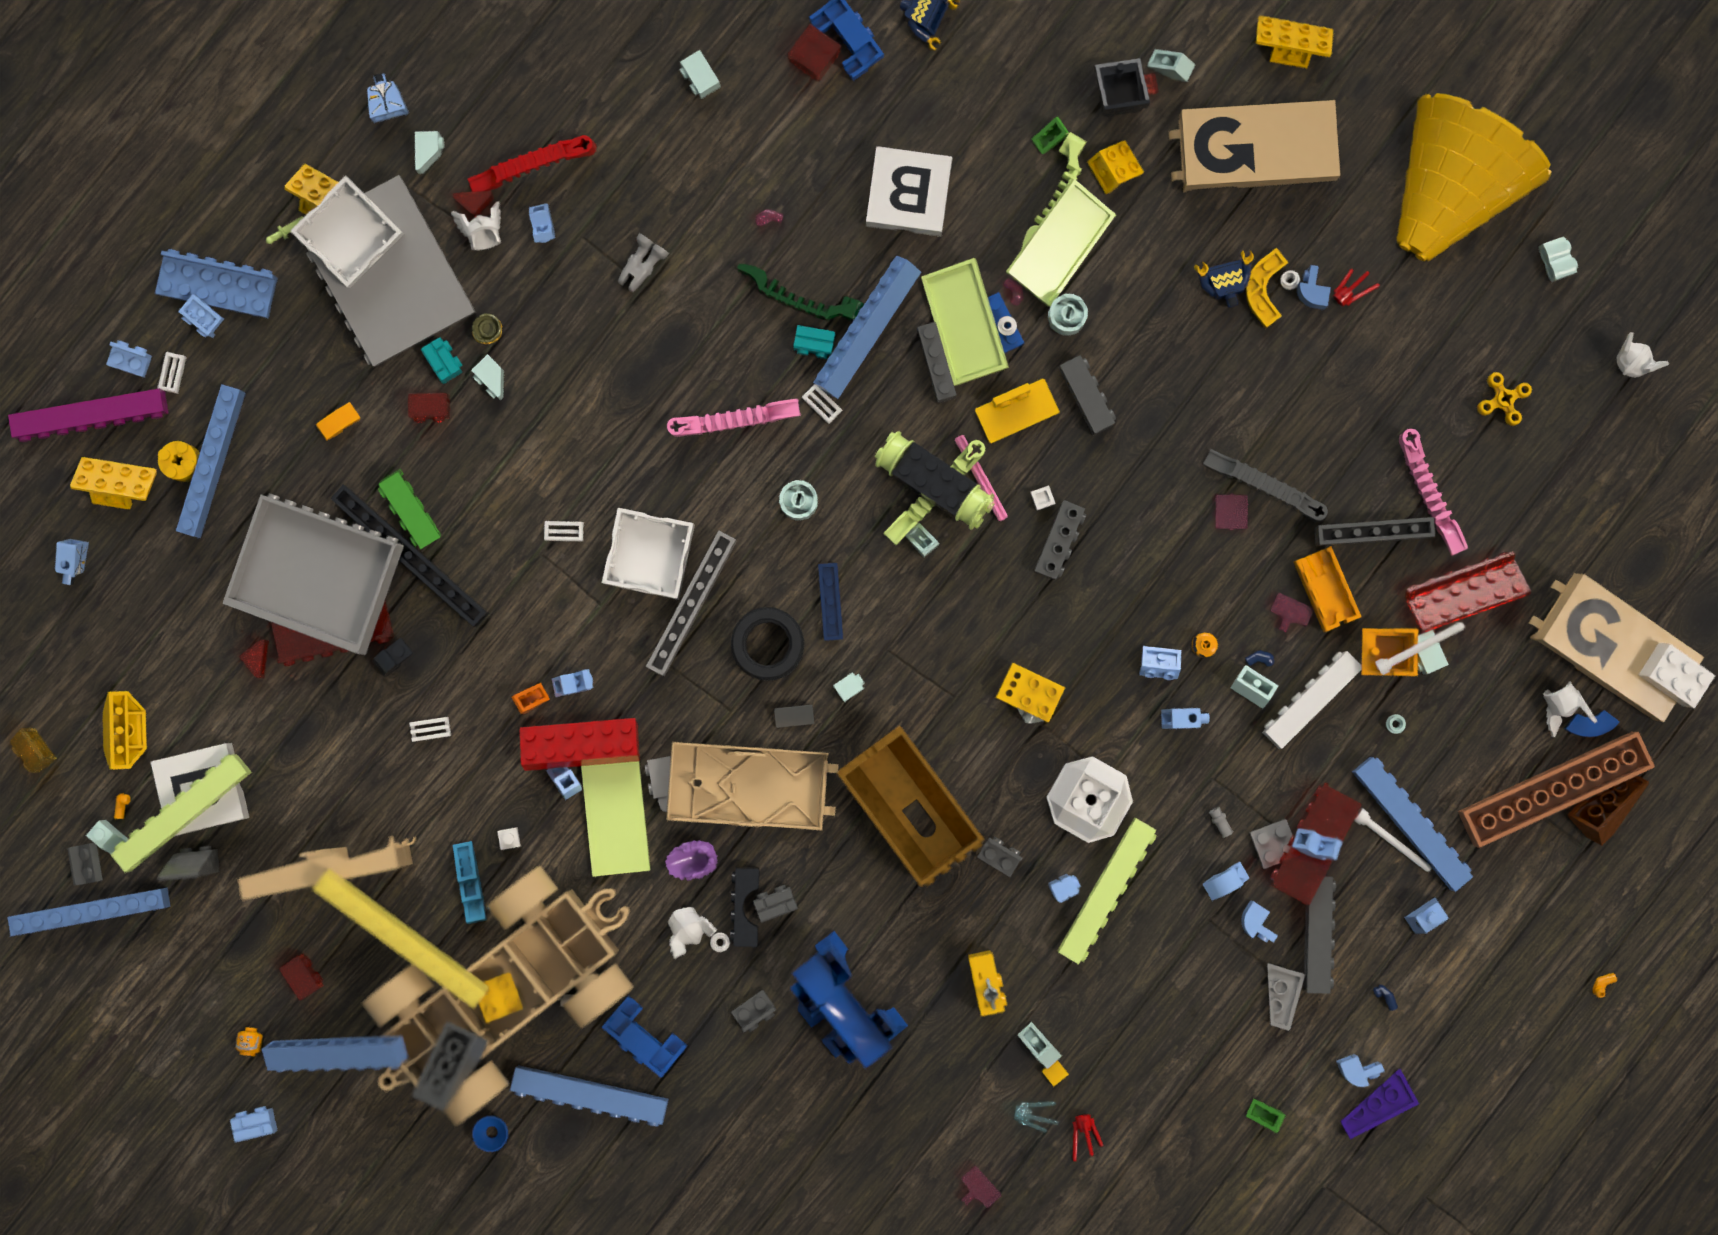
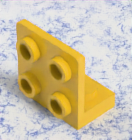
[1087,141,1144,194]
[478,972,523,1023]

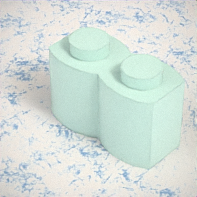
[1539,237,1578,282]

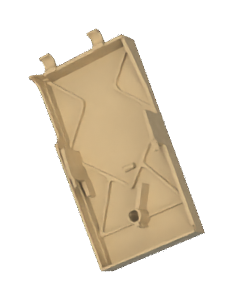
[666,742,838,830]

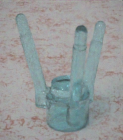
[1014,1102,1059,1132]

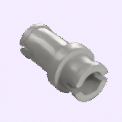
[1209,807,1233,838]

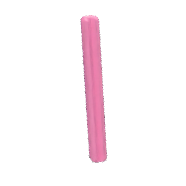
[955,435,1008,521]

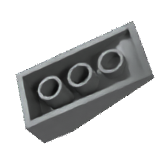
[159,846,219,880]
[412,1022,489,1111]

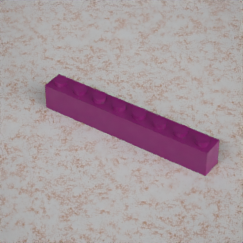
[8,388,169,442]

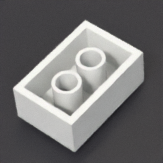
[1639,643,1715,708]

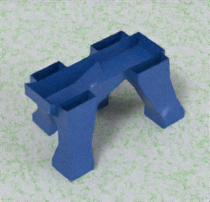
[790,931,908,1068]

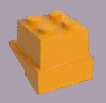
[1361,629,1418,676]

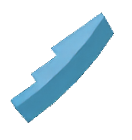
[453,841,487,924]

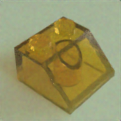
[10,728,57,773]

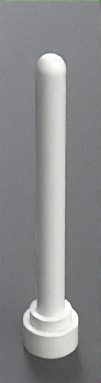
[1376,623,1464,675]
[1353,808,1432,872]

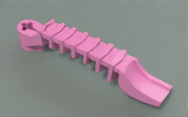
[667,399,801,437]
[1399,429,1468,556]

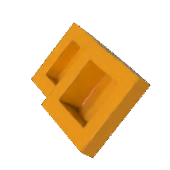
[316,402,360,441]

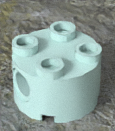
[1048,294,1088,335]
[779,480,818,520]

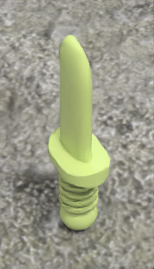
[266,216,303,244]

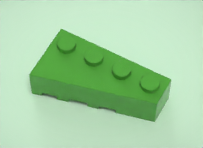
[378,468,441,549]

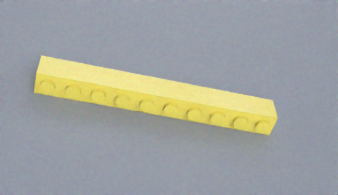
[313,869,488,1008]

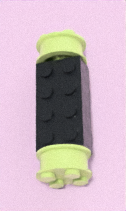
[875,431,995,530]

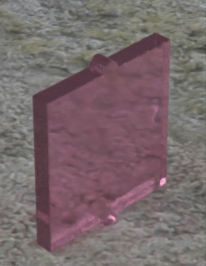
[1215,493,1248,531]

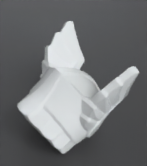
[451,202,501,250]
[1617,332,1669,377]
[1543,681,1597,737]
[668,907,716,959]

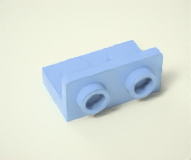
[178,294,224,338]
[106,340,152,378]
[1140,646,1181,680]

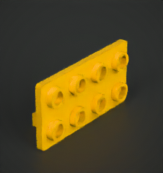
[1256,16,1333,68]
[284,164,338,215]
[975,379,1059,443]
[70,457,157,510]

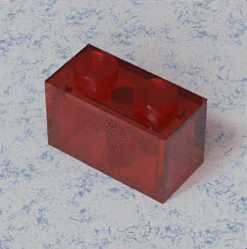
[408,393,450,422]
[279,954,324,1001]

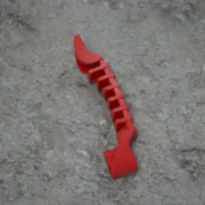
[468,135,597,195]

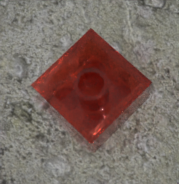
[788,24,841,82]

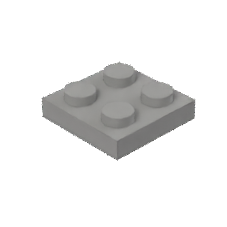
[1249,819,1300,869]

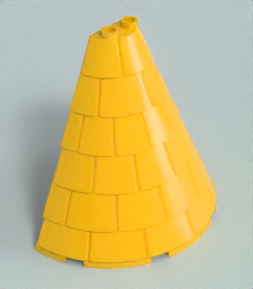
[1397,93,1552,262]

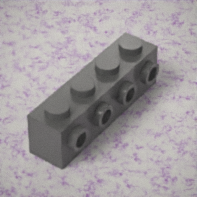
[1034,500,1087,581]

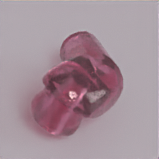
[756,209,784,226]
[1003,277,1024,305]

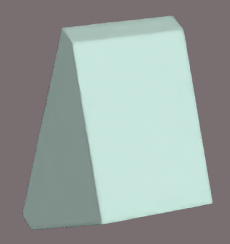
[906,523,939,558]

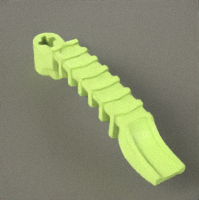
[883,440,985,546]

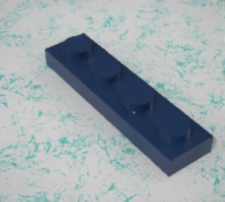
[818,563,843,641]

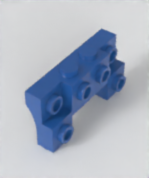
[809,0,884,81]
[602,995,687,1077]

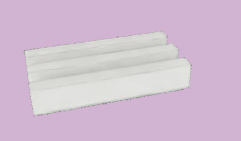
[158,352,186,394]
[802,384,842,424]
[544,521,584,542]
[409,717,451,742]

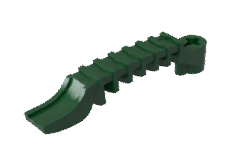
[737,264,864,322]

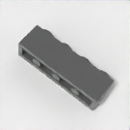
[917,322,957,404]
[1059,355,1116,436]

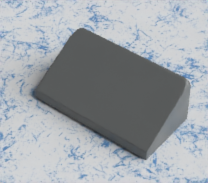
[774,705,814,728]

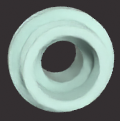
[1386,714,1406,734]

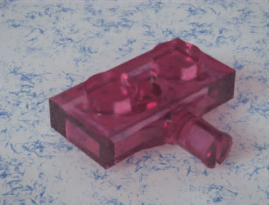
[1270,593,1314,632]
[961,1165,1002,1208]

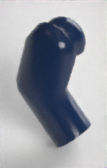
[1245,650,1275,666]
[1373,985,1398,1011]

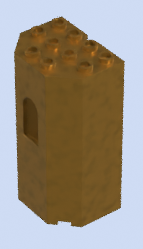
[837,726,984,887]

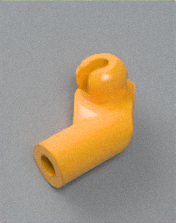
[114,793,130,819]
[1592,973,1617,998]

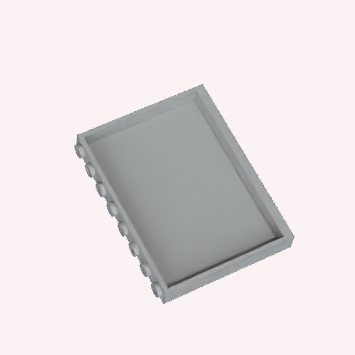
[298,175,476,367]
[222,493,404,655]

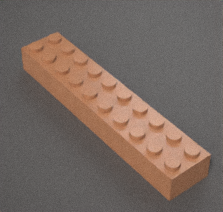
[1457,732,1655,847]

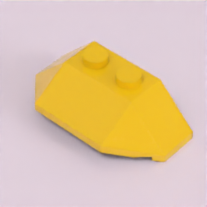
[103,691,147,769]

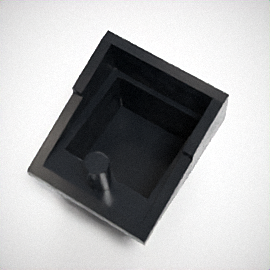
[1095,58,1150,117]

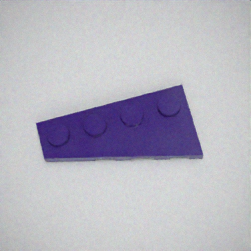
[1340,1069,1419,1139]

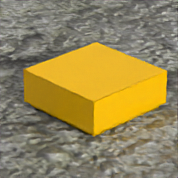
[1041,1060,1069,1086]

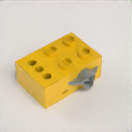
[995,663,1065,724]
[968,950,1007,1016]

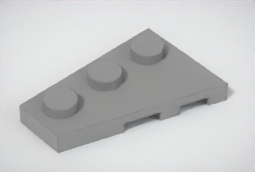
[1267,963,1305,1031]

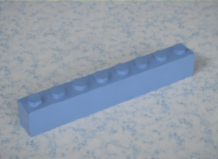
[813,256,921,399]
[176,384,245,538]
[1352,757,1473,892]
[8,888,171,936]
[262,1036,408,1072]
[510,1065,669,1126]

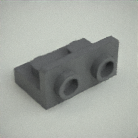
[977,836,1022,877]
[67,843,103,886]
[731,990,776,1032]

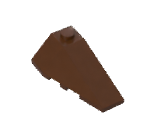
[1567,775,1649,846]

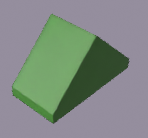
[1032,117,1068,154]
[1246,1099,1285,1133]

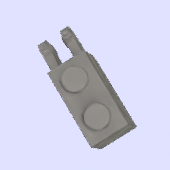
[645,756,671,812]

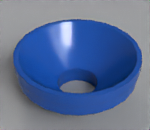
[472,1116,508,1152]

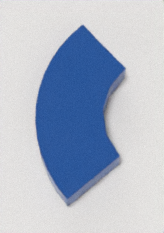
[1564,710,1620,737]

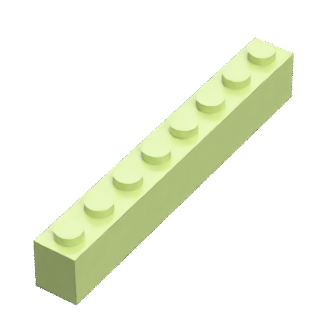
[111,754,252,873]
[1057,818,1157,964]

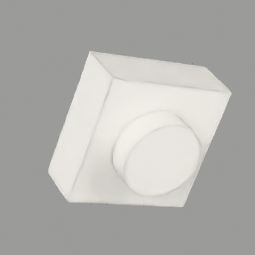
[1030,486,1055,510]
[498,827,521,850]

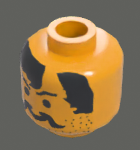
[1191,632,1218,658]

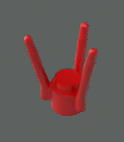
[1333,269,1380,306]
[1073,1114,1103,1162]

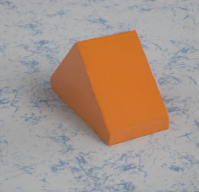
[512,683,550,714]

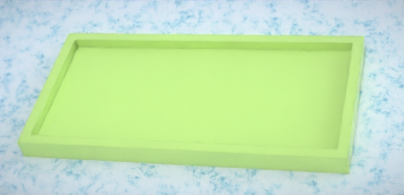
[1006,179,1116,307]
[921,258,1009,386]
[581,761,651,877]

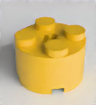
[158,441,200,482]

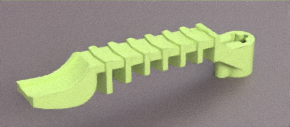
[1021,132,1086,250]

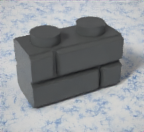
[754,885,798,923]

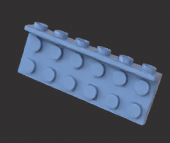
[155,249,277,318]

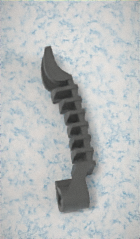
[1203,449,1328,523]

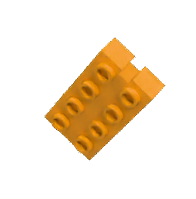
[1294,546,1361,632]

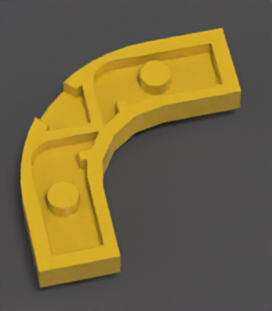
[1246,248,1288,328]

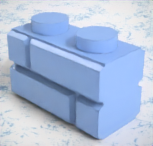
[1048,874,1081,903]
[230,1106,277,1142]

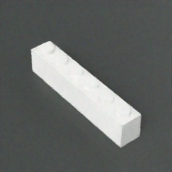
[1262,651,1362,749]

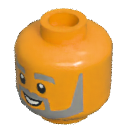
[235,1027,263,1056]

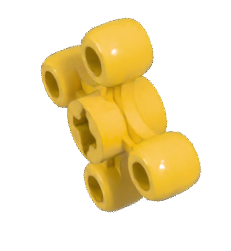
[1477,372,1532,426]

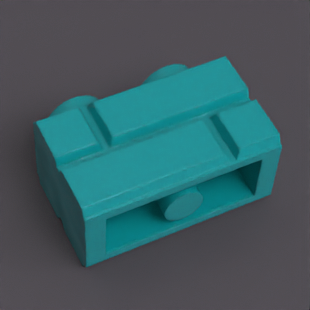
[793,325,835,359]
[421,338,463,384]

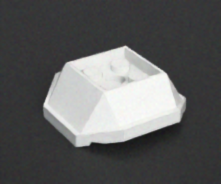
[1047,757,1133,843]

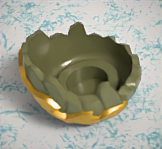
[472,314,502,344]

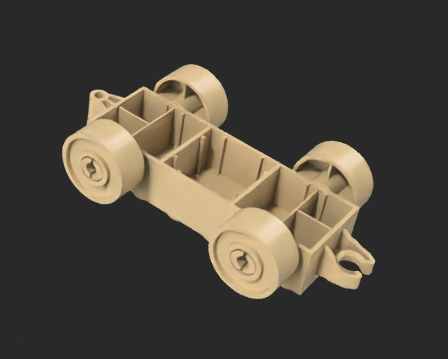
[362,866,634,1126]

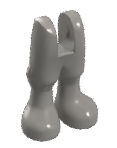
[618,233,669,292]

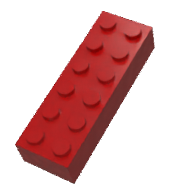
[520,718,640,771]

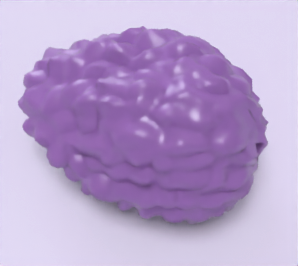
[665,841,718,880]

